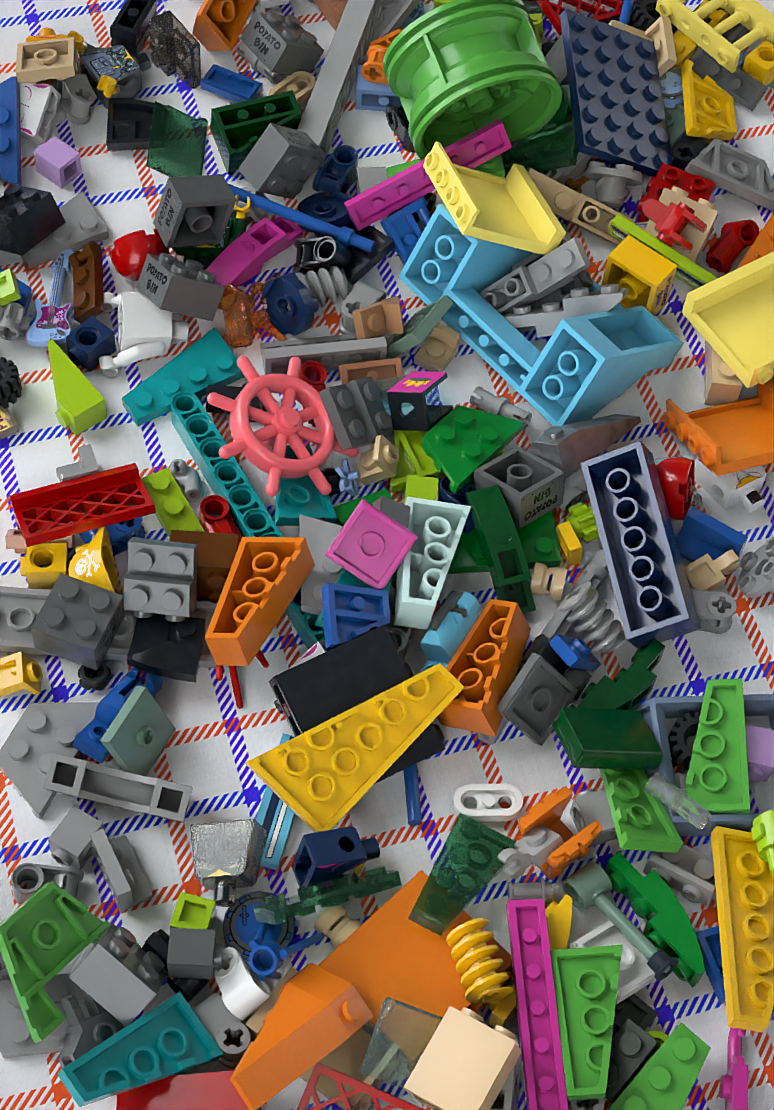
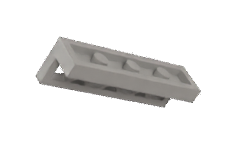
[260,333,387,375]

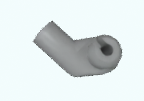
[169,459,201,502]

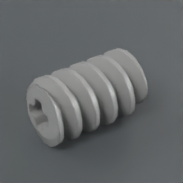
[288,266,349,310]
[559,581,626,654]

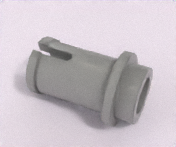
[508,878,553,907]

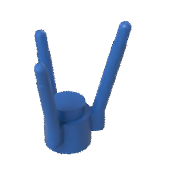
[249,919,324,981]

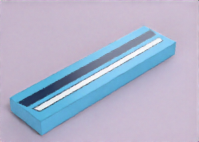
[244,733,295,870]

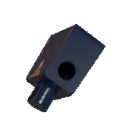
[291,826,380,897]

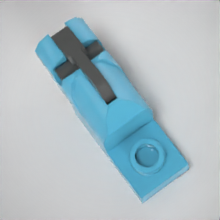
[420,590,481,673]

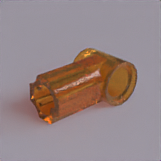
[218,284,255,348]

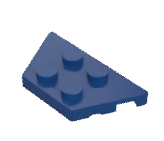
[0,76,21,186]

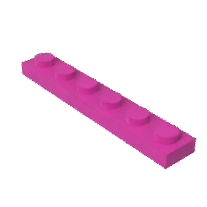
[344,119,512,231]
[506,899,568,1110]

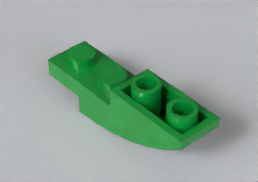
[605,852,705,987]

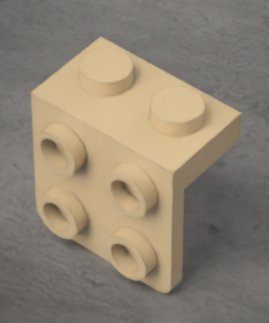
[608,16,677,78]

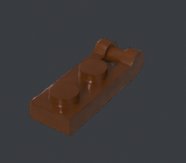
[68,241,104,324]

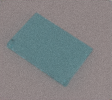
[360,997,443,1089]

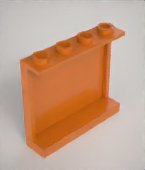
[663,378,774,476]
[318,870,513,1072]

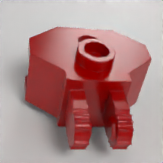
[641,198,707,253]

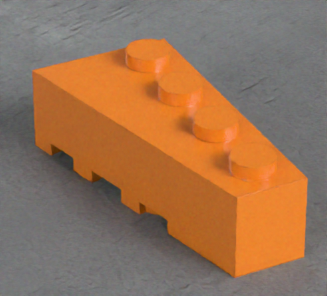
[205,537,315,666]

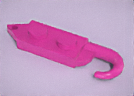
[719,1027,748,1110]

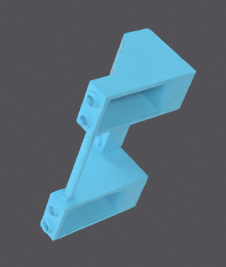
[398,204,684,426]

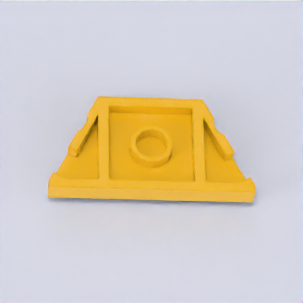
[681,59,737,140]

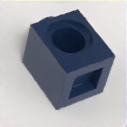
[66,316,116,372]

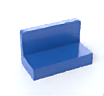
[676,506,748,577]

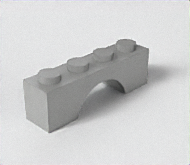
[43,753,193,823]

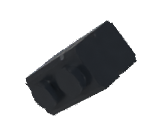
[110,0,158,57]

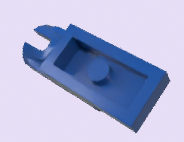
[73,667,163,763]

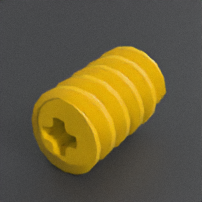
[446,917,513,1004]

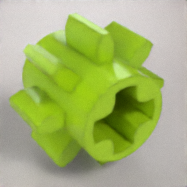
[564,502,600,543]

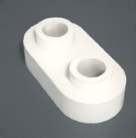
[453,783,523,822]

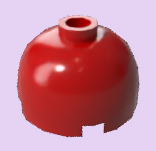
[108,229,170,281]
[656,457,695,521]

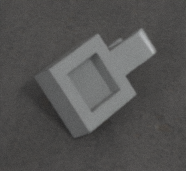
[498,824,564,879]

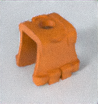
[518,787,602,880]

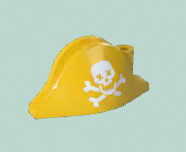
[69,527,120,594]

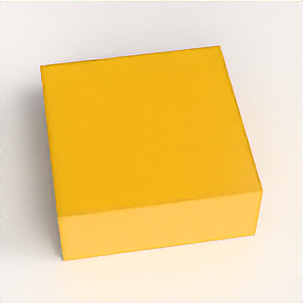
[557,521,582,566]

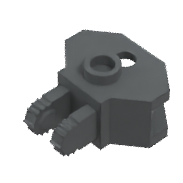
[58,989,134,1068]

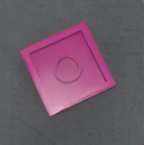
[324,498,418,590]

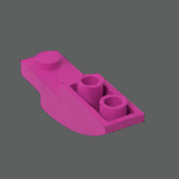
[205,217,304,297]

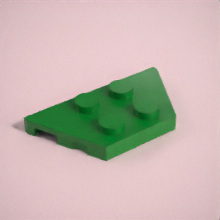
[421,405,524,494]

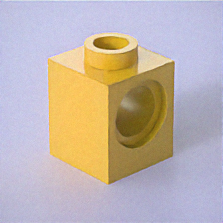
[742,40,774,86]
[20,543,70,589]

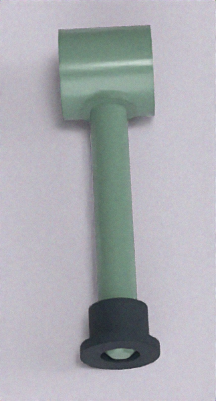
[562,861,679,981]

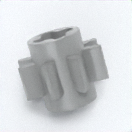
[0,302,31,341]

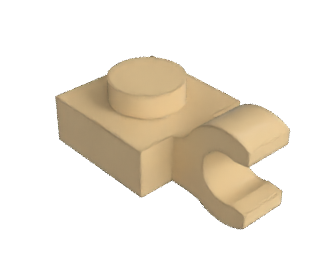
[684,549,740,591]

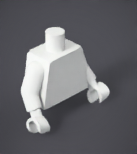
[99,291,189,378]

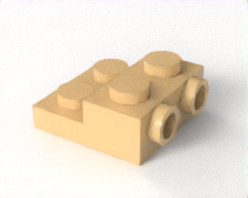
[16,37,78,83]

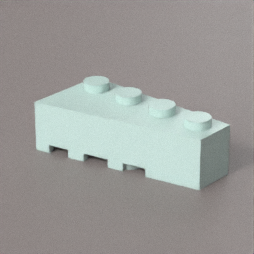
[394,496,471,630]

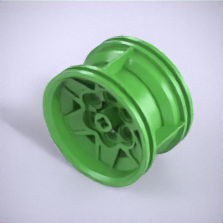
[383,0,562,158]

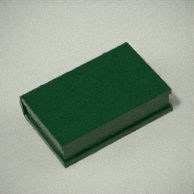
[552,707,663,770]

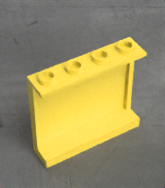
[423,141,566,255]
[682,251,774,388]

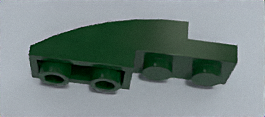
[466,485,536,614]
[569,639,665,710]

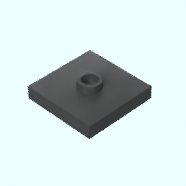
[496,652,578,746]

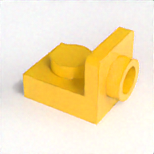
[0,652,43,697]

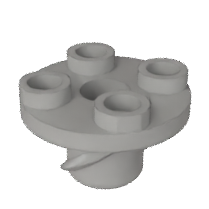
[585,161,643,209]
[737,537,774,599]

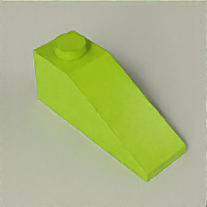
[47,339,107,436]

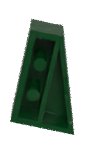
[210,90,302,175]

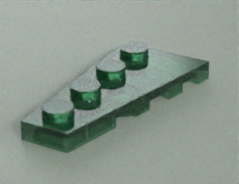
[408,813,516,936]

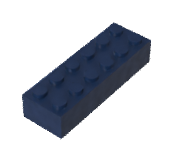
[581,441,701,649]

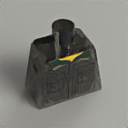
[190,819,267,907]

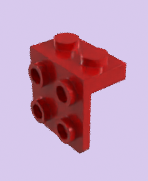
[636,163,715,223]

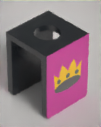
[386,371,453,432]

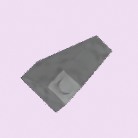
[527,414,641,479]

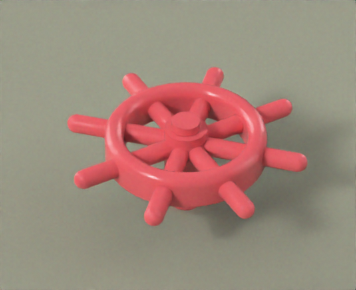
[207,356,359,497]

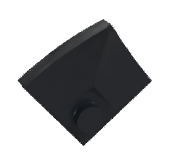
[106,98,168,151]
[329,224,395,286]
[127,613,206,683]

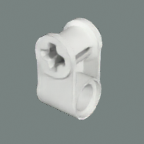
[214,947,272,1020]

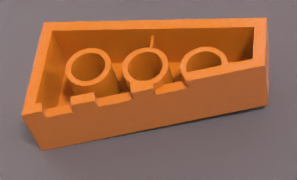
[437,599,531,736]

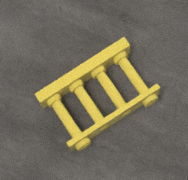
[655,0,774,73]

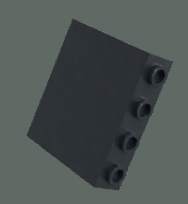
[268,625,445,784]

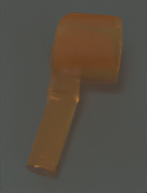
[565,175,591,194]
[250,272,281,305]
[249,310,287,341]

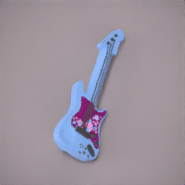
[26,249,73,348]

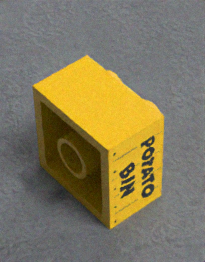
[601,235,678,316]

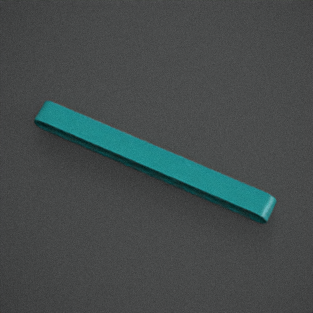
[171,391,338,650]

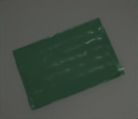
[146,101,208,177]

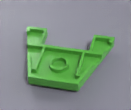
[0,881,141,1043]

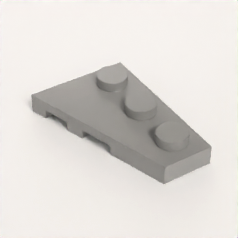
[20,191,109,269]
[299,514,343,616]

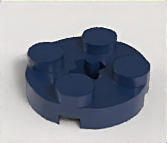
[298,192,353,238]
[262,273,318,336]

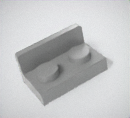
[90,828,153,912]
[643,844,716,905]

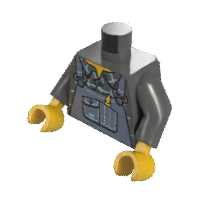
[66,31,151,109]

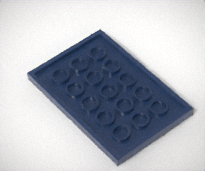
[560,8,674,177]

